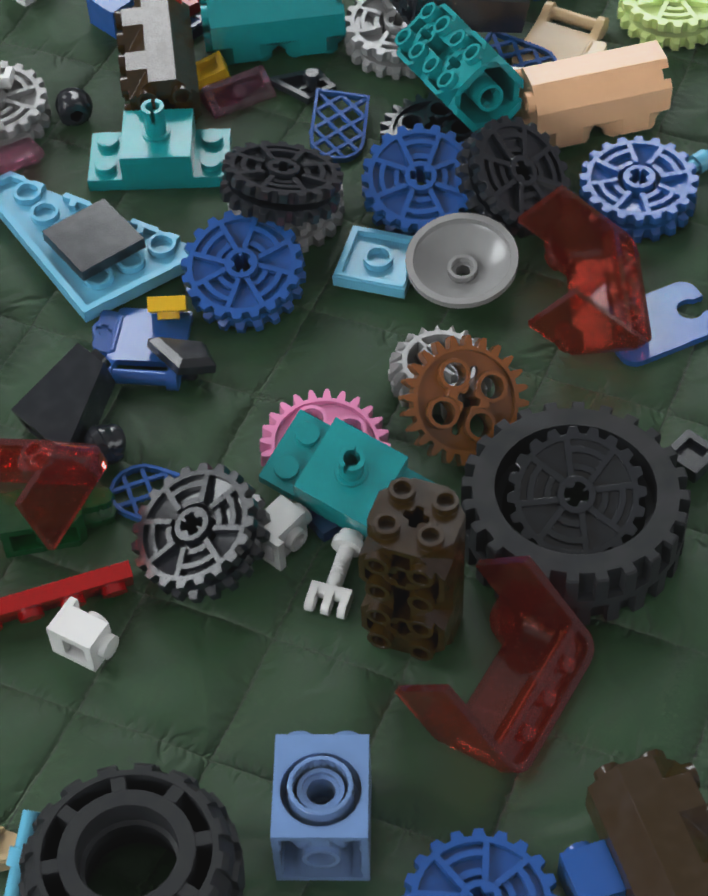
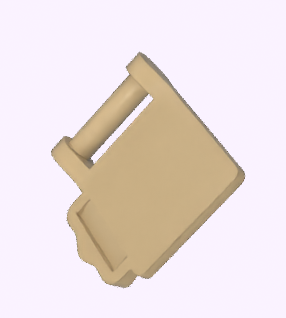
[512,0,609,67]

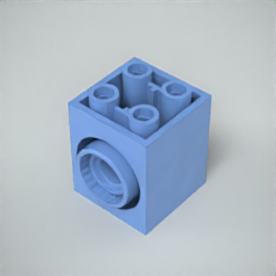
[270,731,372,881]

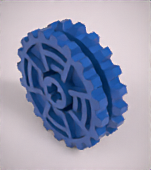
[361,123,471,236]
[579,136,699,243]
[181,210,307,333]
[402,828,558,896]

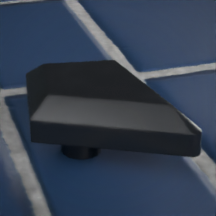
[269,68,336,104]
[147,337,216,380]

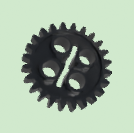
[380,92,480,145]

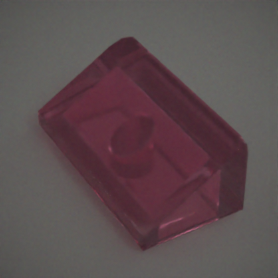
[200,65,277,120]
[0,137,45,175]

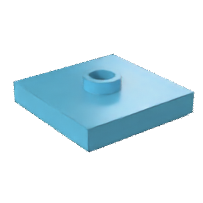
[332,225,413,299]

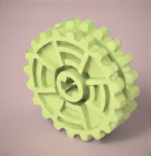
[617,0,708,51]

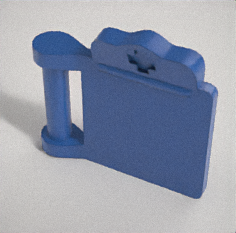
[92,308,193,391]

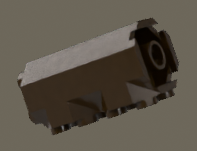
[114,0,202,126]
[358,477,466,661]
[585,749,708,896]

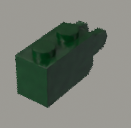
[0,481,118,558]

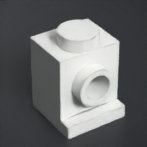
[261,495,312,571]
[46,596,119,672]

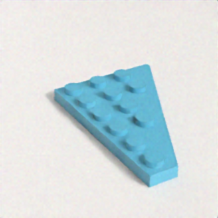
[0,171,189,323]

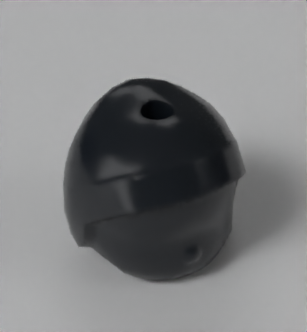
[55,87,93,126]
[81,423,126,466]

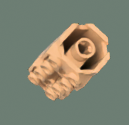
[513,40,673,148]

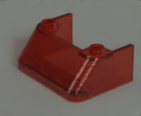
[518,184,652,356]
[0,438,107,550]
[395,555,594,773]

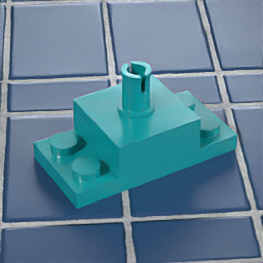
[87,99,232,191]
[258,409,435,540]

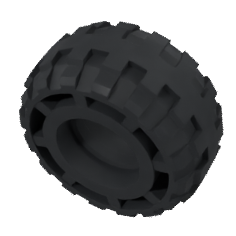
[18,762,245,896]

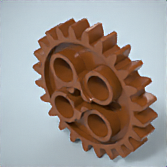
[398,335,529,466]

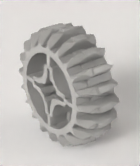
[388,325,493,421]

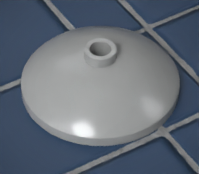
[405,213,519,309]

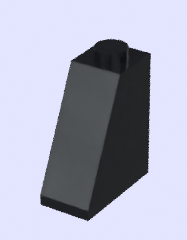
[11,343,116,470]

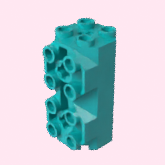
[199,0,346,65]
[394,2,524,132]

